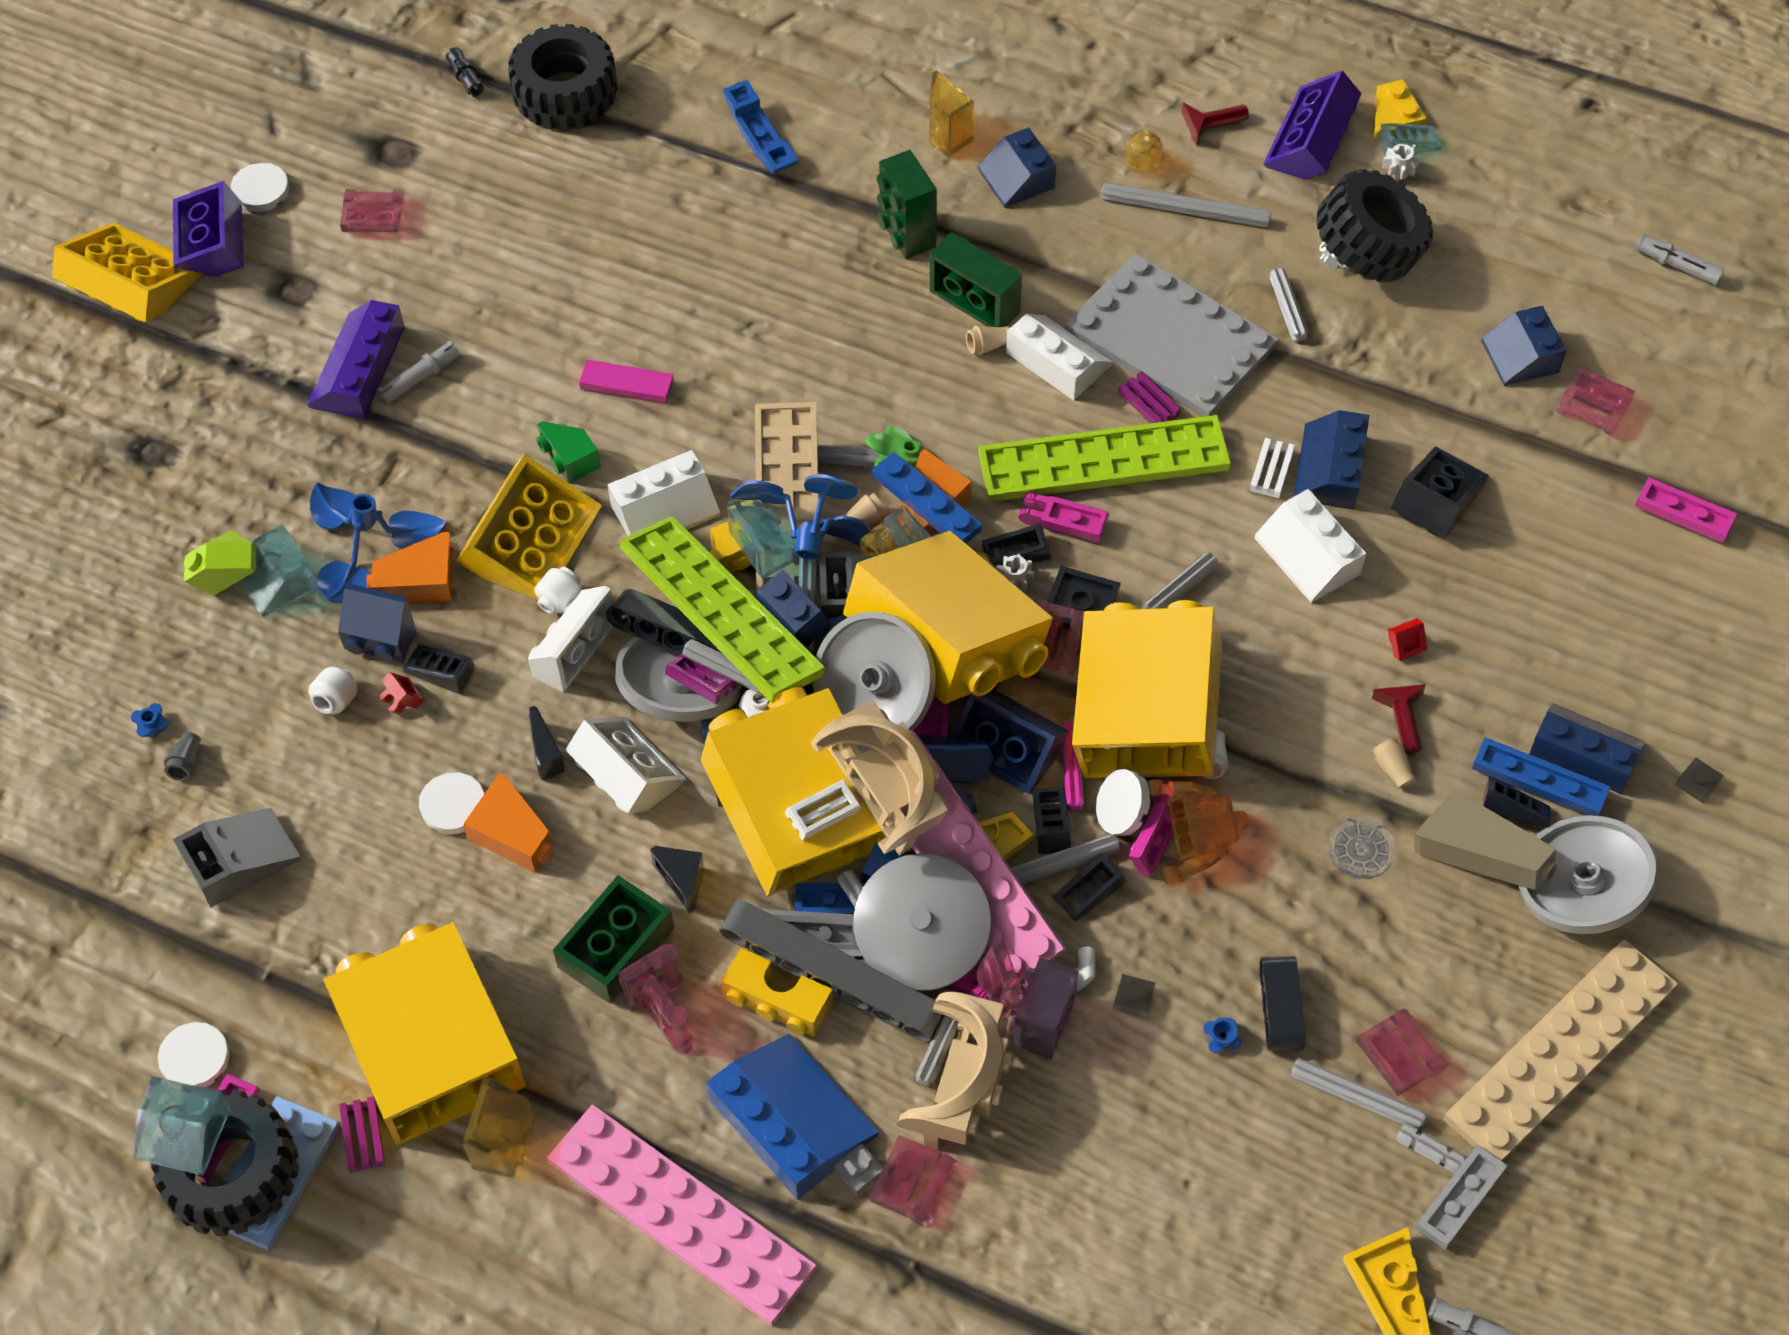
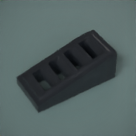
[981,523,1052,569]
[403,644,475,694]
[529,705,565,781]
[1482,777,1550,828]
[1032,787,1071,854]
[1052,852,1127,922]

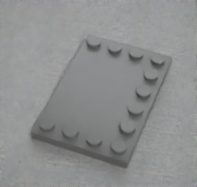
[1064,253,1278,417]

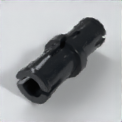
[445,47,484,97]

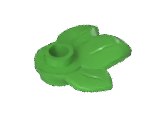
[864,426,924,467]

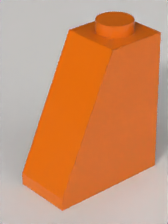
[900,449,972,541]
[366,532,454,603]
[463,773,553,873]

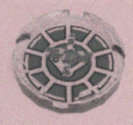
[1328,816,1396,880]

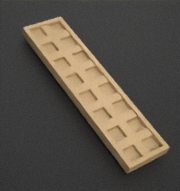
[755,402,821,610]
[1442,939,1678,1162]

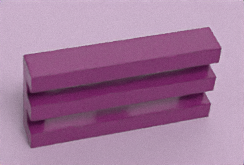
[1118,371,1181,424]
[665,653,737,704]
[339,1096,385,1173]

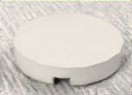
[231,163,289,212]
[1096,769,1150,836]
[419,772,484,835]
[157,1022,230,1091]

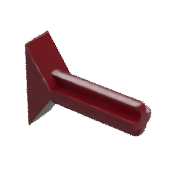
[1182,102,1249,146]
[1371,684,1426,755]

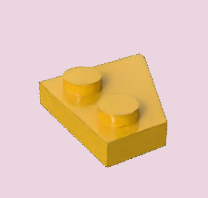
[1373,79,1426,139]

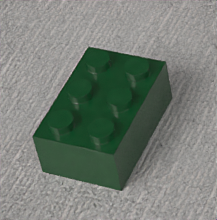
[876,149,937,259]
[929,232,1022,327]
[553,875,674,1004]

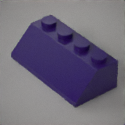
[1263,70,1362,179]
[307,300,405,419]

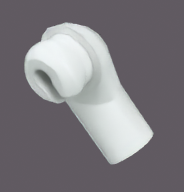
[1061,947,1095,992]

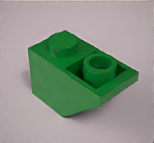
[536,421,601,483]

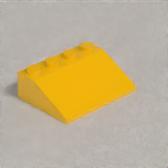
[52,222,202,322]
[455,454,602,600]

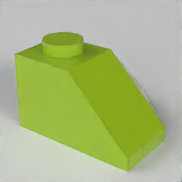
[184,530,257,596]

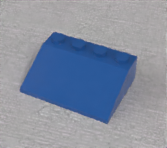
[706,1034,879,1200]

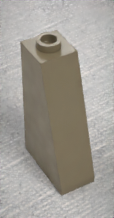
[1415,789,1557,890]

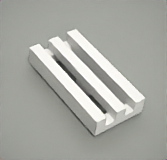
[1249,438,1295,499]
[785,779,861,841]

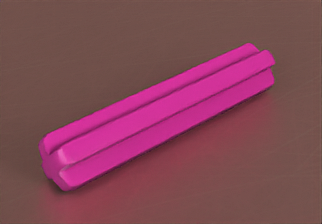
[1062,721,1084,811]

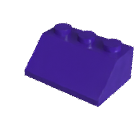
[173,181,244,276]

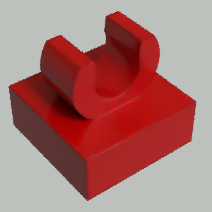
[1388,618,1428,661]
[380,672,425,714]

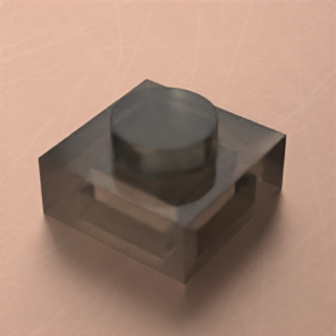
[1675,757,1724,803]
[1113,974,1156,1018]

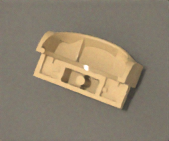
[810,700,948,856]
[897,992,1013,1151]

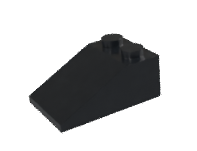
[1391,446,1489,538]

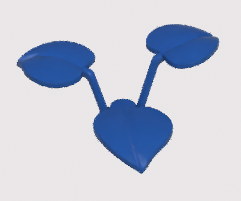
[730,474,870,560]
[310,482,445,603]

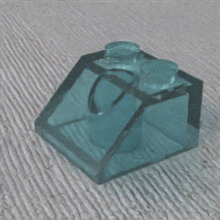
[726,500,795,580]
[239,525,319,618]
[134,1076,230,1175]

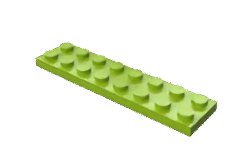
[978,415,1231,502]
[620,516,825,703]

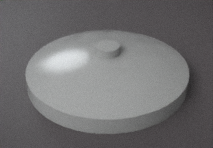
[813,612,936,731]
[615,637,744,722]
[1519,816,1657,934]
[853,853,991,992]

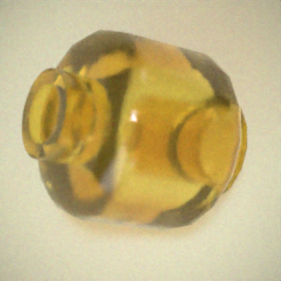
[1124,130,1163,173]
[860,523,906,557]

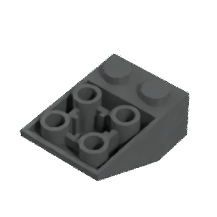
[819,551,872,618]
[173,808,301,908]

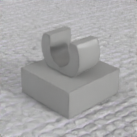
[834,1144,884,1196]

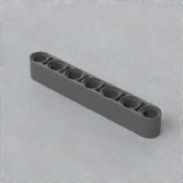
[719,900,943,1042]

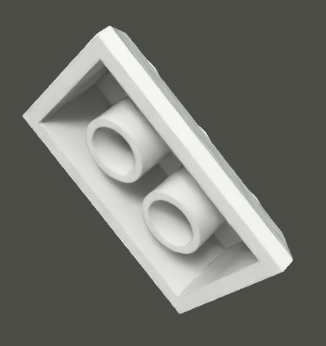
[1006,314,1113,401]
[607,450,720,536]
[1254,489,1366,603]
[528,586,614,693]
[566,717,686,814]

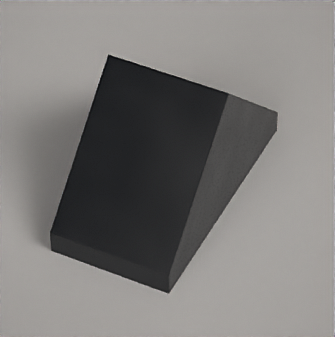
[650,846,704,913]

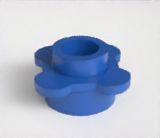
[131,703,168,737]
[1203,1018,1242,1054]

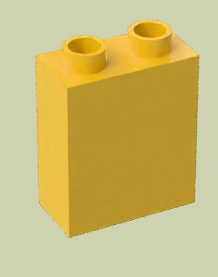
[843,531,1053,704]
[1072,600,1222,778]
[700,687,887,897]
[323,922,526,1146]

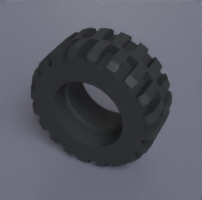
[508,24,618,130]
[1317,169,1433,282]
[151,1090,299,1236]

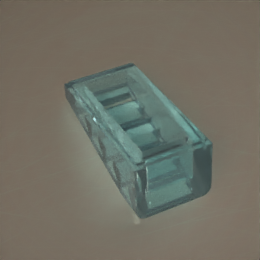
[1378,123,1442,157]
[883,505,931,548]

